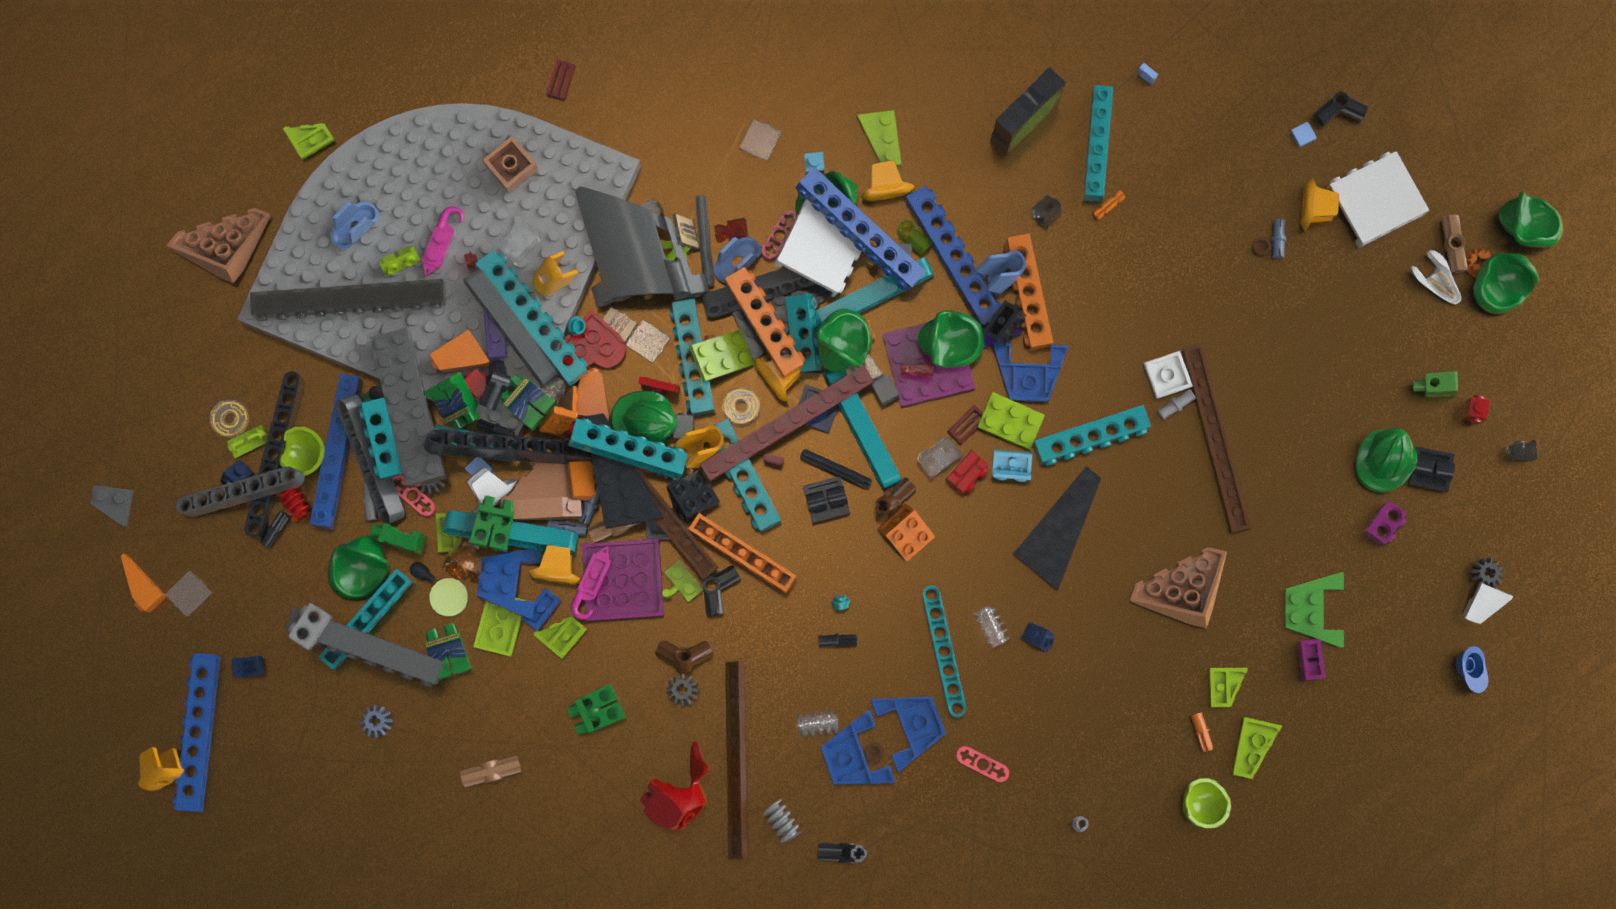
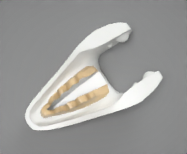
[1410,250,1461,304]

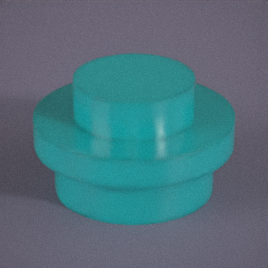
[567,316,586,335]
[831,595,850,610]

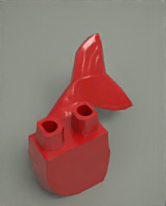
[640,742,709,830]

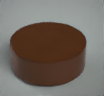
[1252,237,1272,257]
[864,742,884,762]

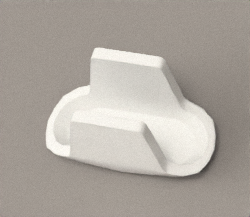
[467,467,517,515]

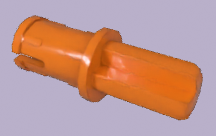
[1190,712,1213,752]

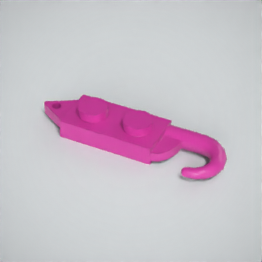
[421,206,464,277]
[571,546,612,620]

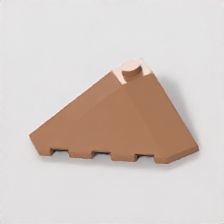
[166,208,271,283]
[500,451,582,520]
[1130,547,1227,628]

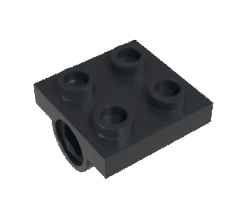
[1409,447,1455,492]
[666,469,720,520]
[803,476,850,524]

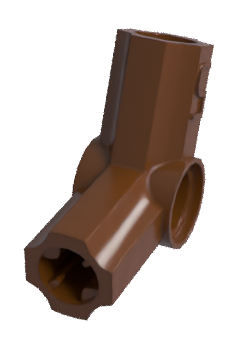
[875,477,917,515]
[655,640,713,674]

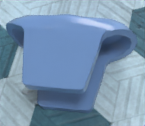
[330,202,379,250]
[713,236,762,283]
[976,250,1026,297]

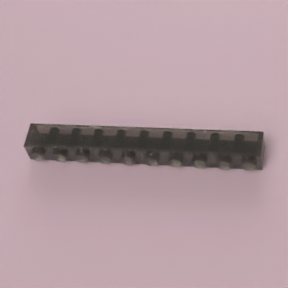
[250,279,446,321]

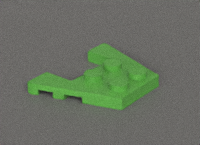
[1284,572,1344,648]

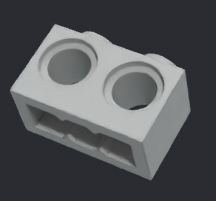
[288,603,333,650]

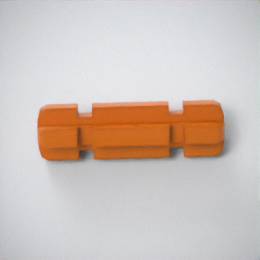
[1092,190,1125,220]

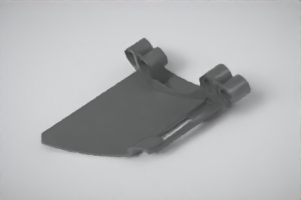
[575,186,710,307]

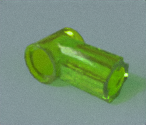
[897,220,933,256]

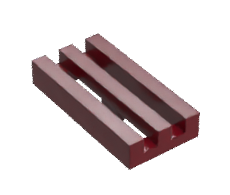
[546,59,575,101]
[947,405,983,445]

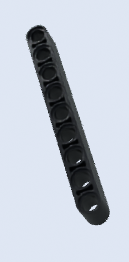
[244,371,305,539]
[424,430,592,465]

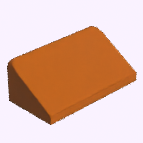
[568,461,596,501]

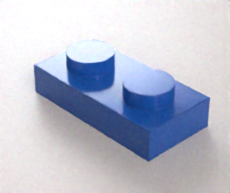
[521,588,561,631]

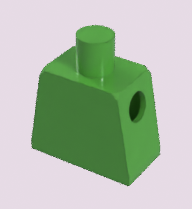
[1413,372,1458,397]

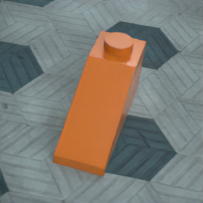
[121,553,167,613]

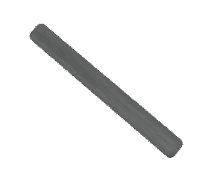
[695,195,714,288]

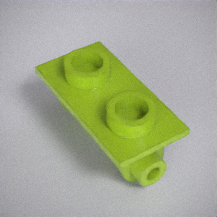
[379,245,421,277]
[227,425,268,458]

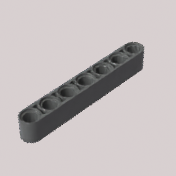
[702,267,816,317]
[463,268,558,386]
[336,394,405,524]
[176,466,305,517]

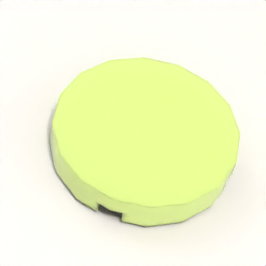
[430,578,468,617]

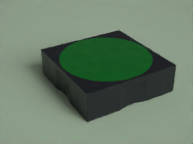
[990,67,1066,156]

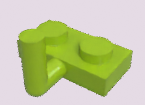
[662,560,703,603]

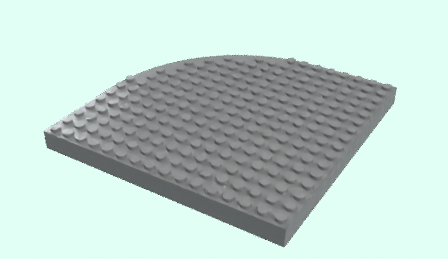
[237,103,641,437]

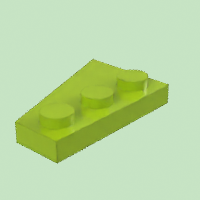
[857,110,902,167]
[1232,717,1282,779]

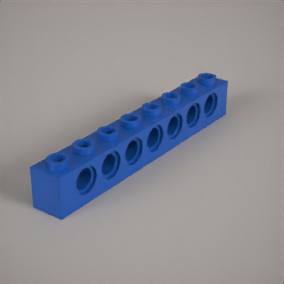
[795,167,926,292]
[906,185,1001,328]
[310,374,363,530]
[173,653,221,812]

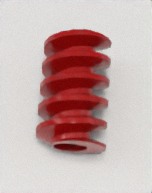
[276,479,312,522]

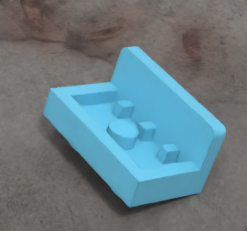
[992,450,1033,482]

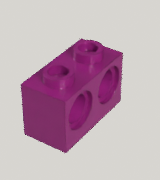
[1363,500,1407,546]
[1296,639,1326,682]

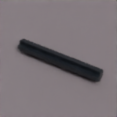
[800,449,872,489]

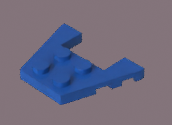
[993,343,1068,402]
[477,549,543,621]
[871,697,946,771]
[821,710,895,784]

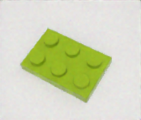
[689,329,755,382]
[977,392,1045,450]
[473,598,526,657]

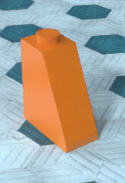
[429,329,490,374]
[576,367,610,424]

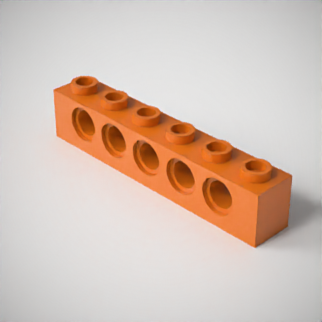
[1004,233,1053,351]
[725,267,805,379]
[688,513,796,594]

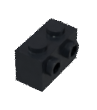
[983,300,1027,346]

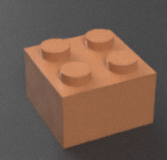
[483,136,538,194]

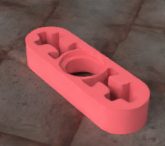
[762,210,797,261]
[392,475,436,517]
[956,746,1009,782]

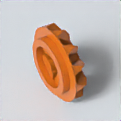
[1466,247,1492,277]

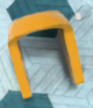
[861,160,915,202]
[1301,177,1339,231]
[532,251,579,297]
[755,353,801,403]
[674,425,724,470]
[528,545,582,585]
[138,747,185,791]

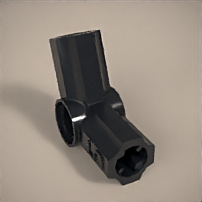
[1313,92,1368,127]
[479,359,511,411]
[703,564,741,616]
[818,843,867,864]

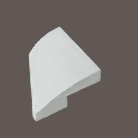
[1462,582,1513,624]

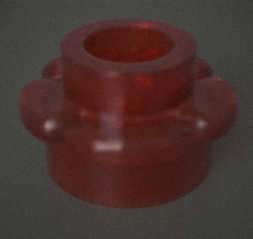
[464,251,478,270]

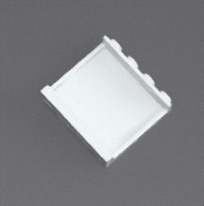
[1327,151,1429,248]
[773,199,863,297]

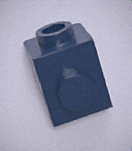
[220,460,254,485]
[1021,622,1055,652]
[231,656,264,678]

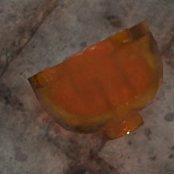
[443,546,483,582]

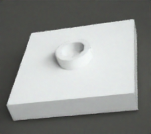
[1143,351,1193,399]

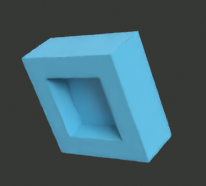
[804,152,825,174]

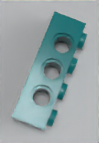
[785,294,823,373]
[359,398,403,480]

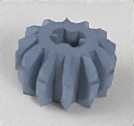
[359,705,393,738]

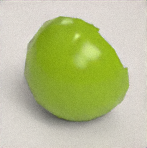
[279,427,325,476]
[1183,778,1231,828]

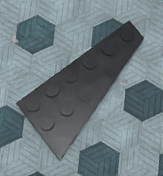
[732,284,833,363]
[584,413,663,529]
[1013,466,1101,591]

